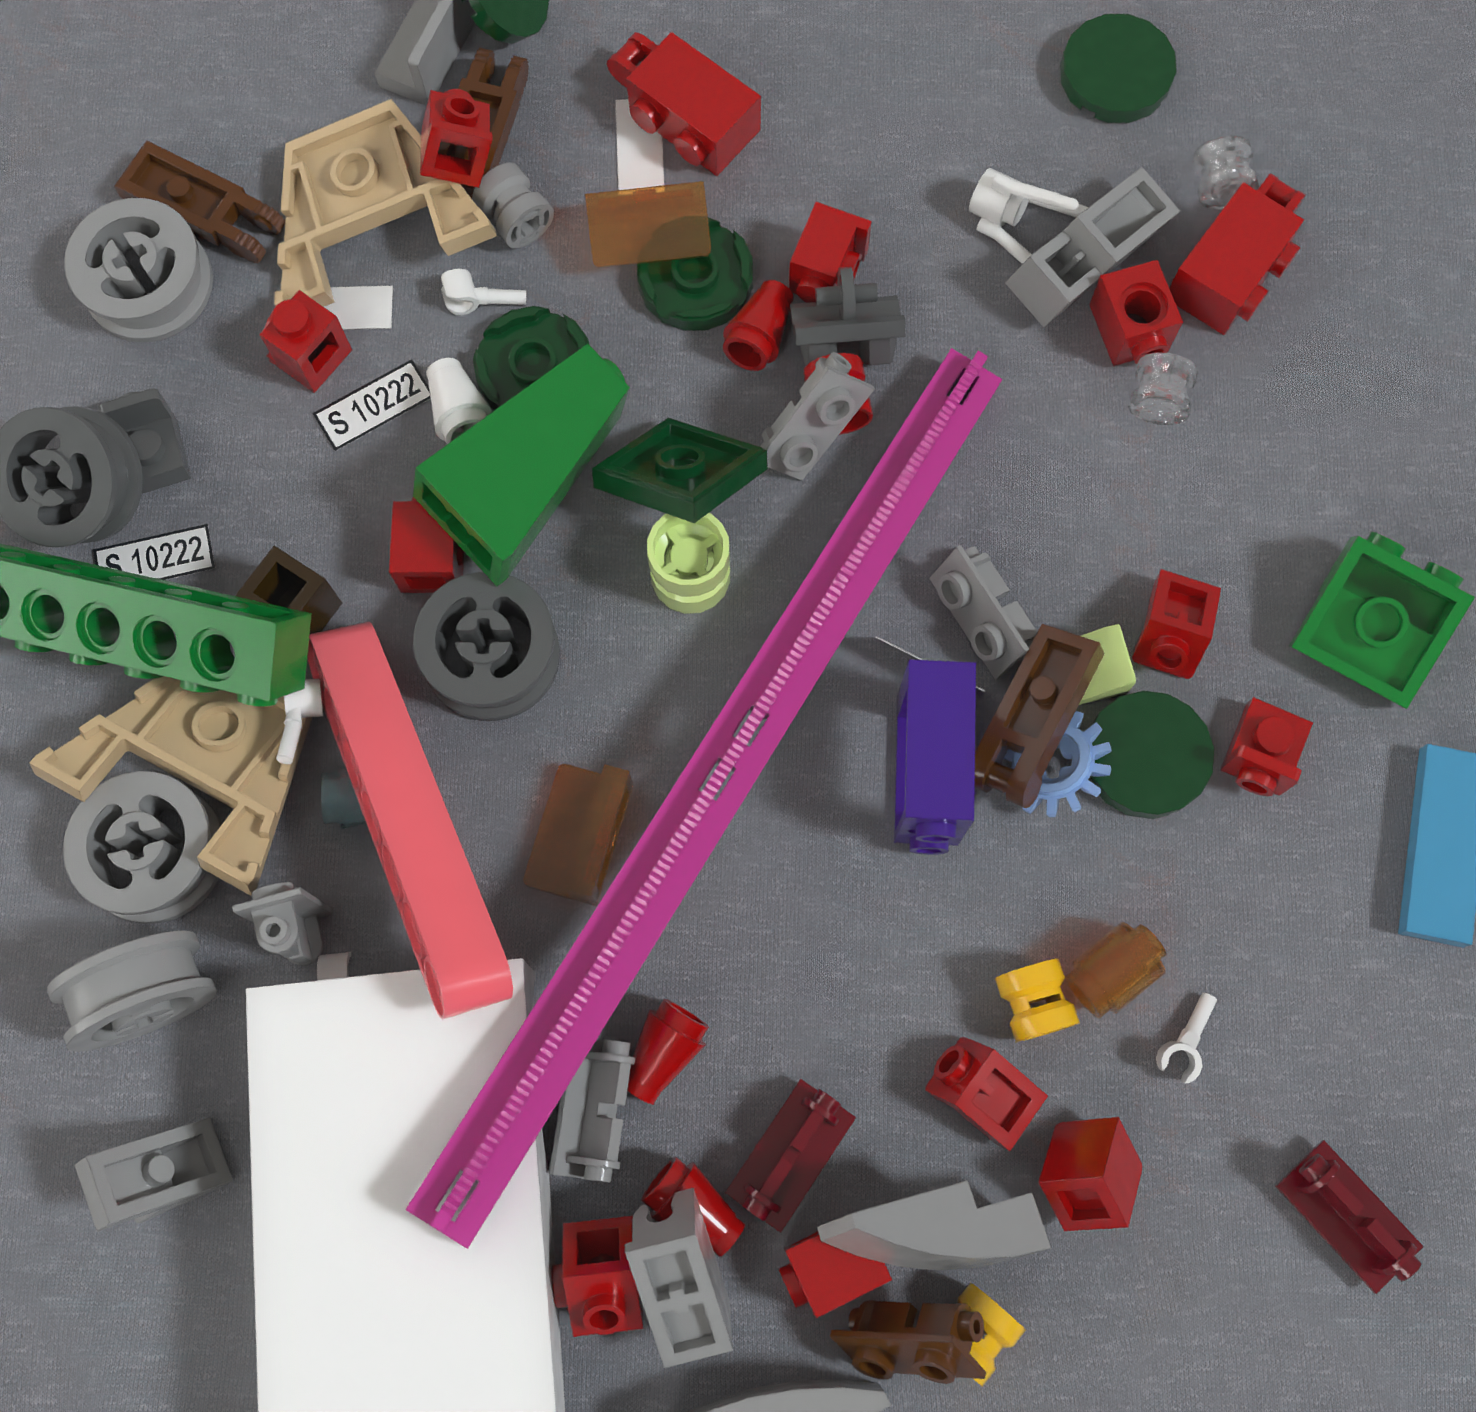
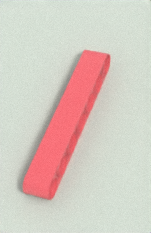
[307,621,513,1019]

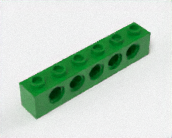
[0,543,311,706]

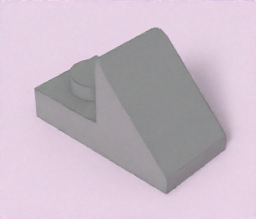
[74,1118,233,1232]

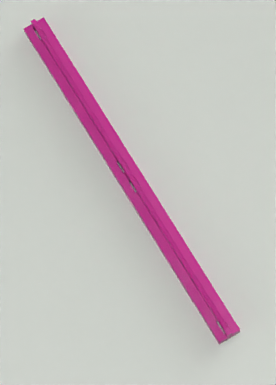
[405,348,1003,1249]

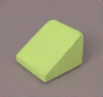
[1079,624,1136,705]

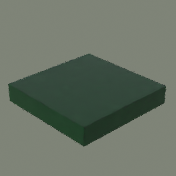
[592,418,768,523]

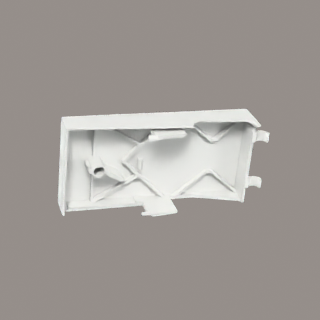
[246,952,565,1412]

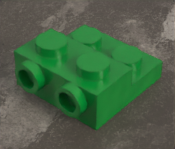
[1289,531,1475,709]

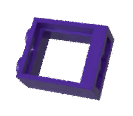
[894,660,976,855]

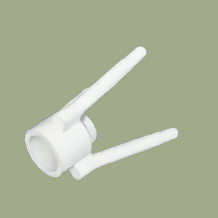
[969,168,1089,264]

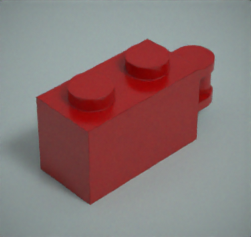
[606,32,761,176]
[1169,173,1306,335]

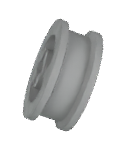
[64,198,213,342]
[63,771,222,924]
[47,931,217,1052]

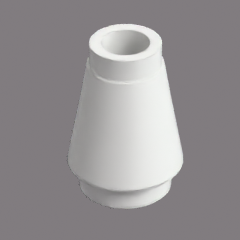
[426,358,493,444]

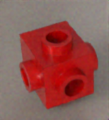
[552,1216,643,1337]

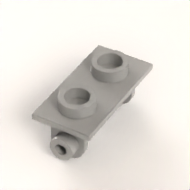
[760,352,875,481]
[929,545,1038,680]
[232,882,333,966]
[549,1040,635,1183]

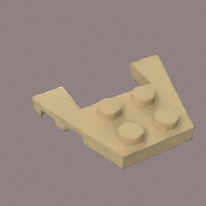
[274,99,497,307]
[29,676,312,896]

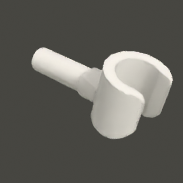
[441,269,526,316]
[276,679,323,764]
[1156,992,1217,1083]

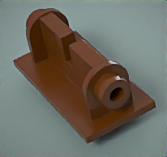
[830,1300,986,1384]

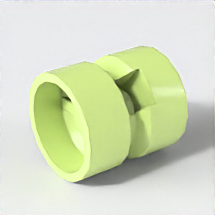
[647,513,730,614]

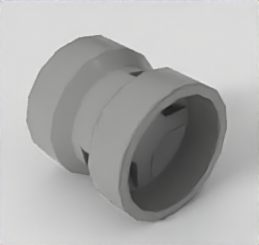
[472,163,554,248]

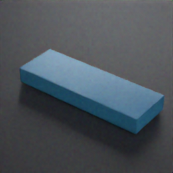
[1398,744,1476,948]

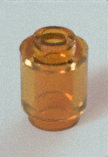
[1065,922,1167,1019]

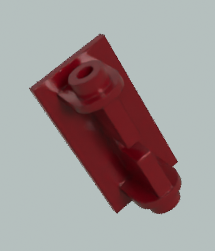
[725,1079,856,1233]
[1275,1140,1424,1294]

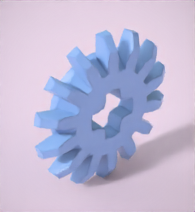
[1004,711,1112,817]

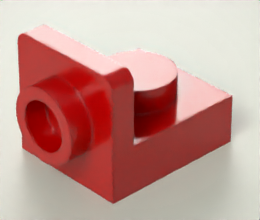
[1132,569,1221,679]
[1220,697,1313,796]
[925,1037,1048,1151]

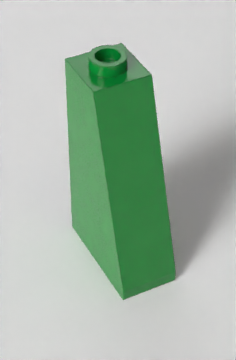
[413,344,630,586]

